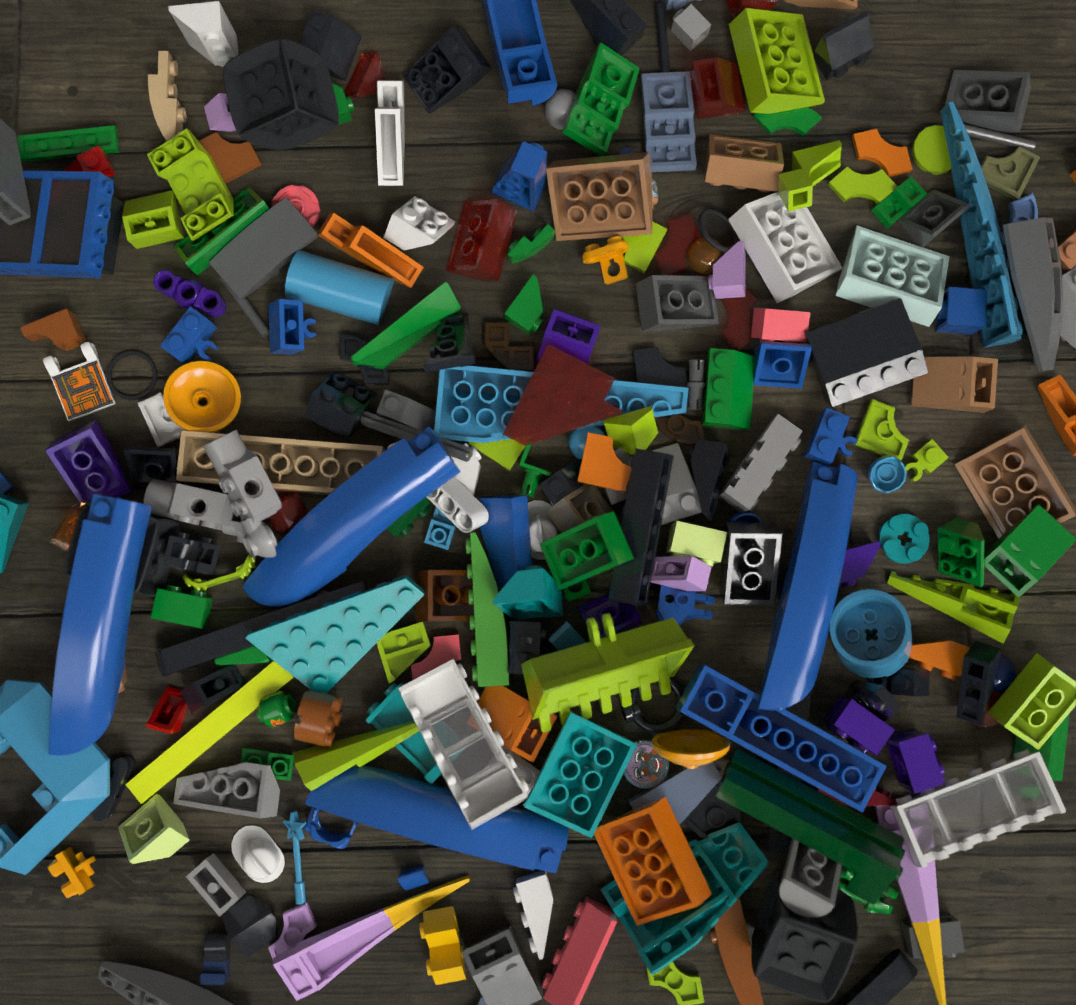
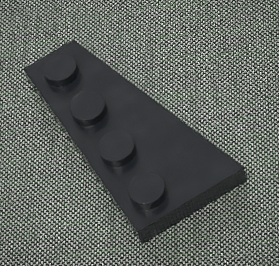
[849,680,901,722]

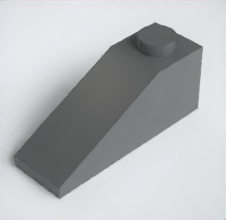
[376,390,436,431]

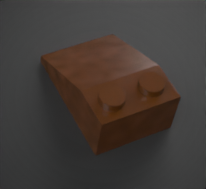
[416,570,496,621]

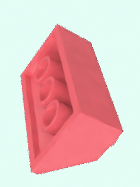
[541,896,617,1005]

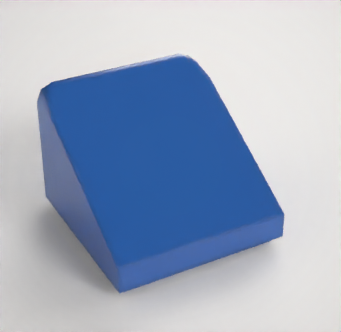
[397,865,429,890]

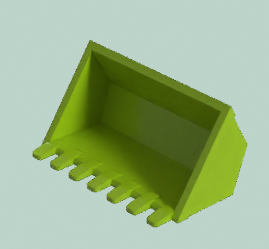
[521,613,694,732]

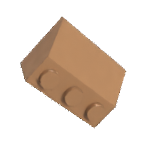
[704,134,784,192]

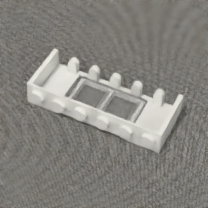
[398,659,529,830]

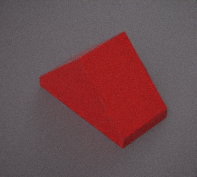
[146,686,188,734]

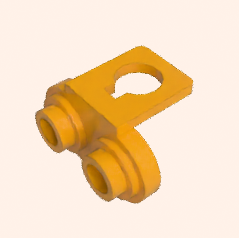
[582,236,629,285]

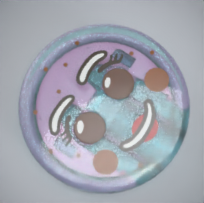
[623,739,669,789]

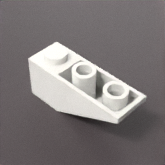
[513,870,553,960]

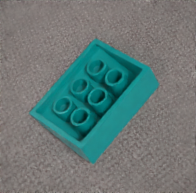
[524,712,637,838]

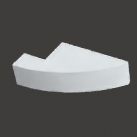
[375,80,405,186]

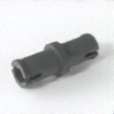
[686,359,706,410]

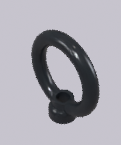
[620,677,684,733]

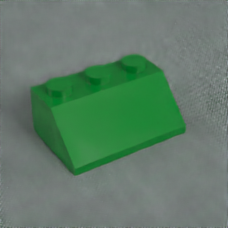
[701,348,755,430]

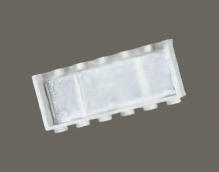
[890,749,1066,868]

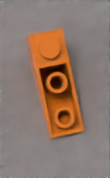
[906,640,970,680]

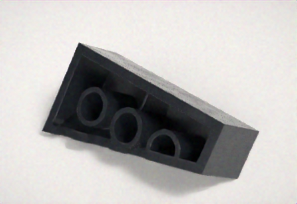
[570,0,646,56]

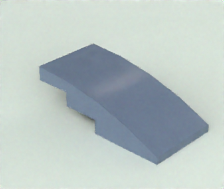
[641,71,697,172]

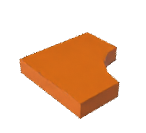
[577,432,632,493]

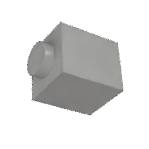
[671,4,711,51]

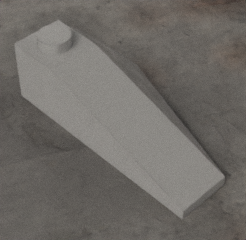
[173,762,280,818]

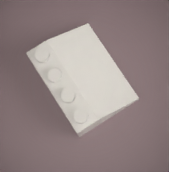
[728,192,843,303]

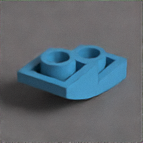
[424,507,456,550]

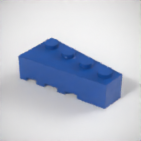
[490,141,547,212]

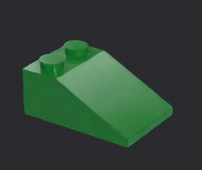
[540,511,634,591]

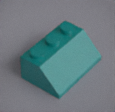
[493,566,563,621]

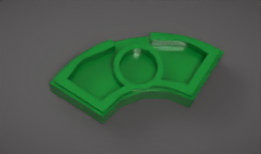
[753,107,822,136]

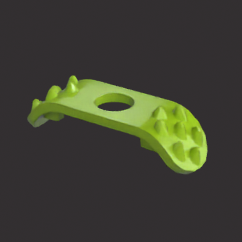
[182,554,255,591]

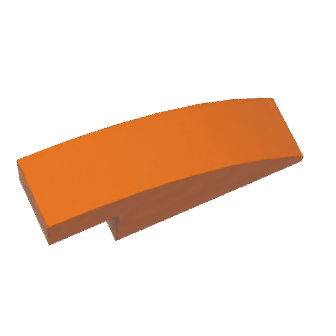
[317,213,423,288]

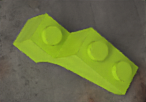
[778,140,842,212]

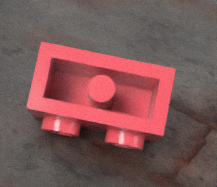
[751,308,810,344]

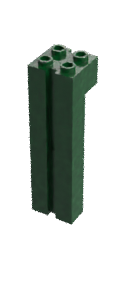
[715,748,905,905]

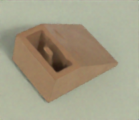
[911,357,998,413]

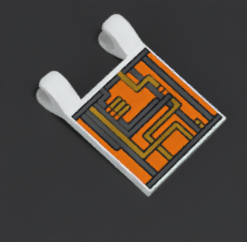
[43,342,116,421]

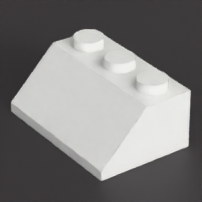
[169,1,239,67]

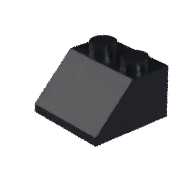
[299,9,361,81]
[813,12,874,80]

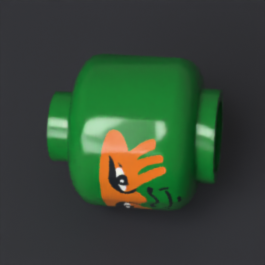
[256,691,297,728]

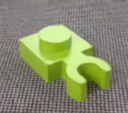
[905,439,949,482]

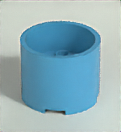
[830,589,912,678]

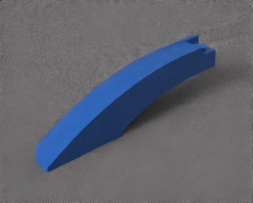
[305,764,568,873]

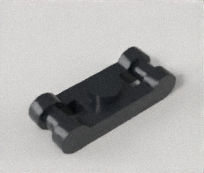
[92,755,136,822]

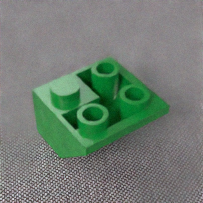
[938,518,984,587]

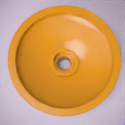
[163,361,241,433]
[652,729,730,769]

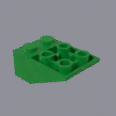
[984,504,1076,598]

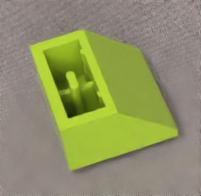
[122,190,184,249]

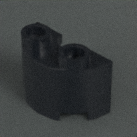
[163,531,220,575]

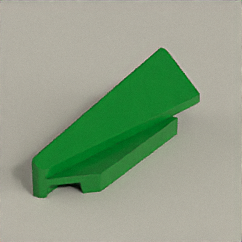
[351,282,461,369]

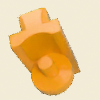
[48,847,96,898]

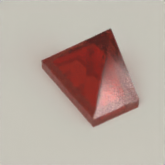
[344,52,385,98]

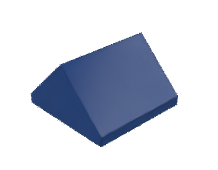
[754,341,812,389]

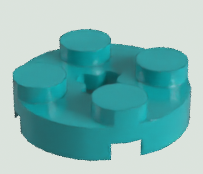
[877,514,930,564]

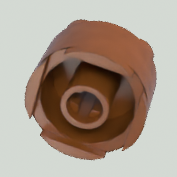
[294,690,343,747]

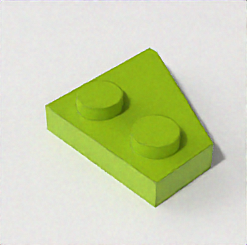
[377,621,431,683]

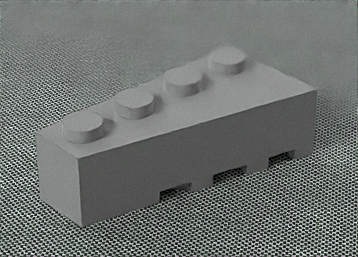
[719,414,802,512]

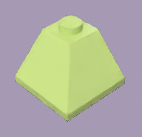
[118,794,189,864]

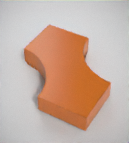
[852,129,912,177]

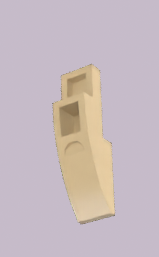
[148,51,186,141]

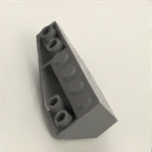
[1002,218,1063,372]
[98,961,234,1005]

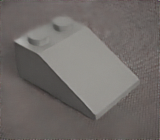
[631,443,702,526]

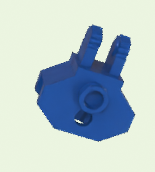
[656,585,715,626]

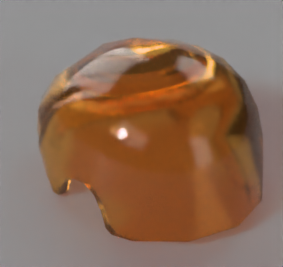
[687,238,725,276]

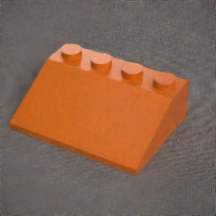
[594,796,712,926]

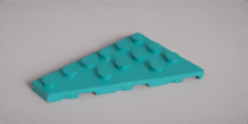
[245,575,425,693]

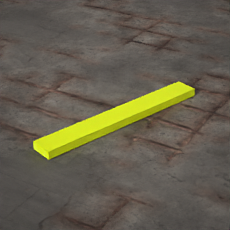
[125,661,294,804]

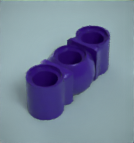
[153,270,226,318]

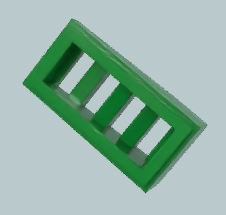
[215,645,273,665]

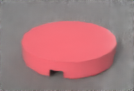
[272,185,321,228]

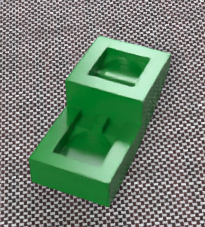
[871,176,927,229]

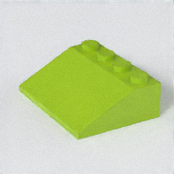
[729,8,825,114]

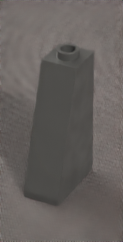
[0,118,31,225]

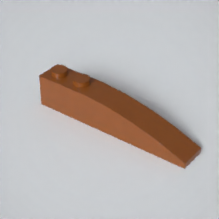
[709,897,764,1005]

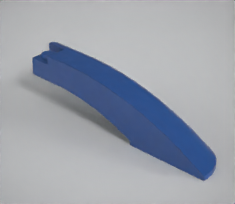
[482,0,557,106]
[242,427,461,608]
[758,462,858,710]
[49,494,152,755]

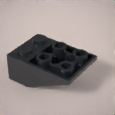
[402,26,492,114]

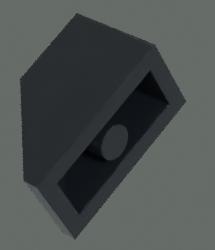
[539,459,585,506]
[180,664,245,714]

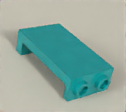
[365,682,465,784]

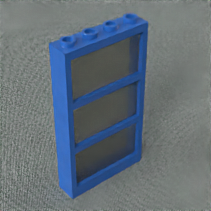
[0,171,114,279]

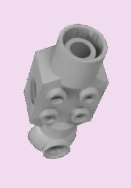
[203,430,281,558]
[143,479,272,543]

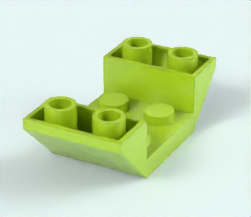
[147,128,234,241]

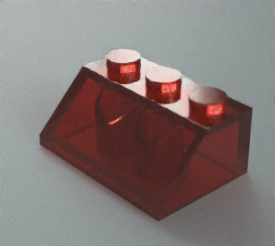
[446,199,517,281]

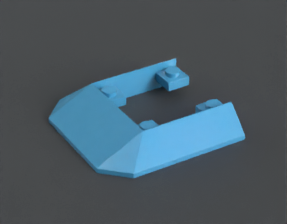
[0,679,110,875]

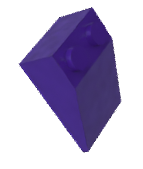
[45,420,132,507]

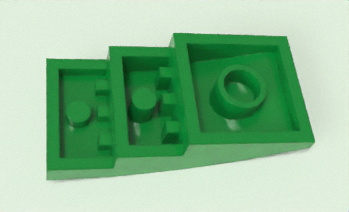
[562,42,640,156]

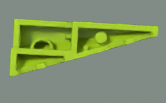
[887,571,1020,644]
[293,721,419,791]

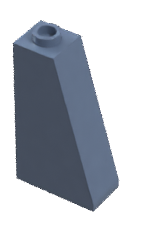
[628,760,722,825]

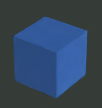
[935,287,987,335]

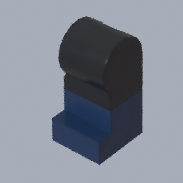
[200,931,231,985]

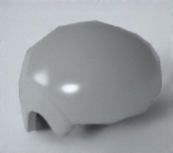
[545,89,576,130]

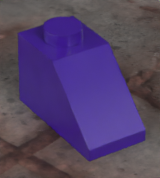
[840,541,880,587]

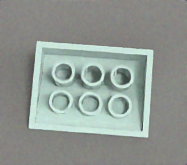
[836,226,949,327]

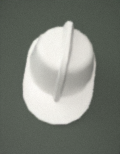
[528,500,560,559]
[231,825,285,883]

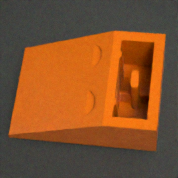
[466,686,557,762]

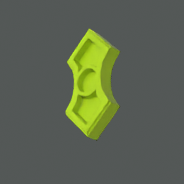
[828,167,898,205]
[646,961,704,1005]

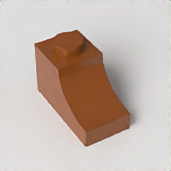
[20,308,86,350]

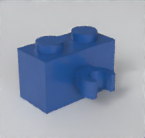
[268,299,316,355]
[160,307,219,364]
[803,408,858,465]

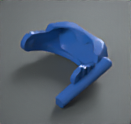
[304,807,358,849]

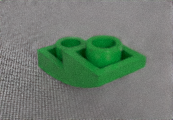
[508,224,555,264]
[240,747,294,781]

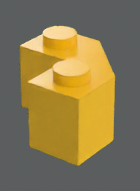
[419,906,466,985]

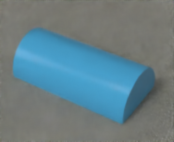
[285,250,395,326]

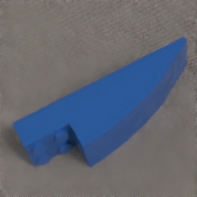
[675,663,887,813]

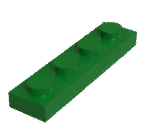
[17,125,120,163]

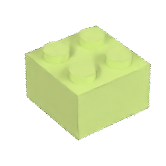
[665,521,727,567]

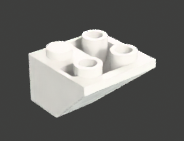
[383,196,455,250]

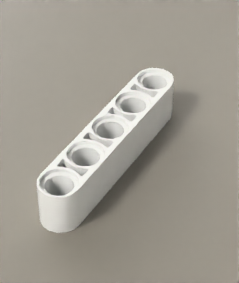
[387,441,489,533]

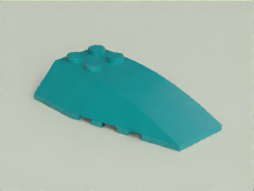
[600,822,769,975]

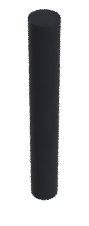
[655,3,671,73]

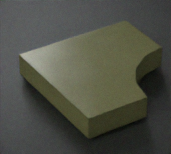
[980,146,1040,201]

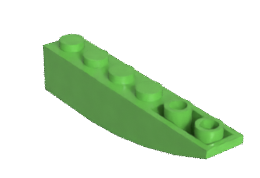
[466,532,509,687]

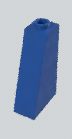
[476,495,532,588]

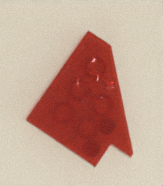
[502,344,623,446]

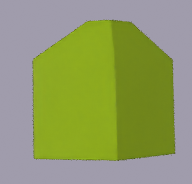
[603,406,658,455]

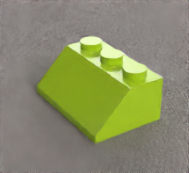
[988,653,1076,750]

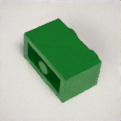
[151,585,213,628]

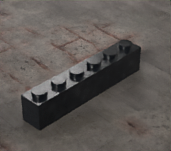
[608,448,674,605]

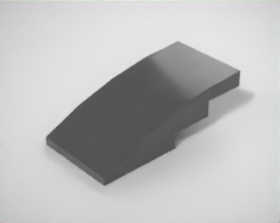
[209,197,318,301]

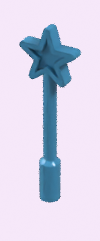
[283,811,306,905]

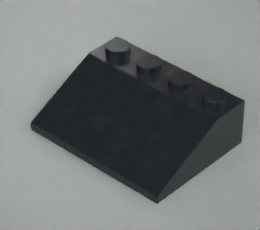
[804,298,928,407]

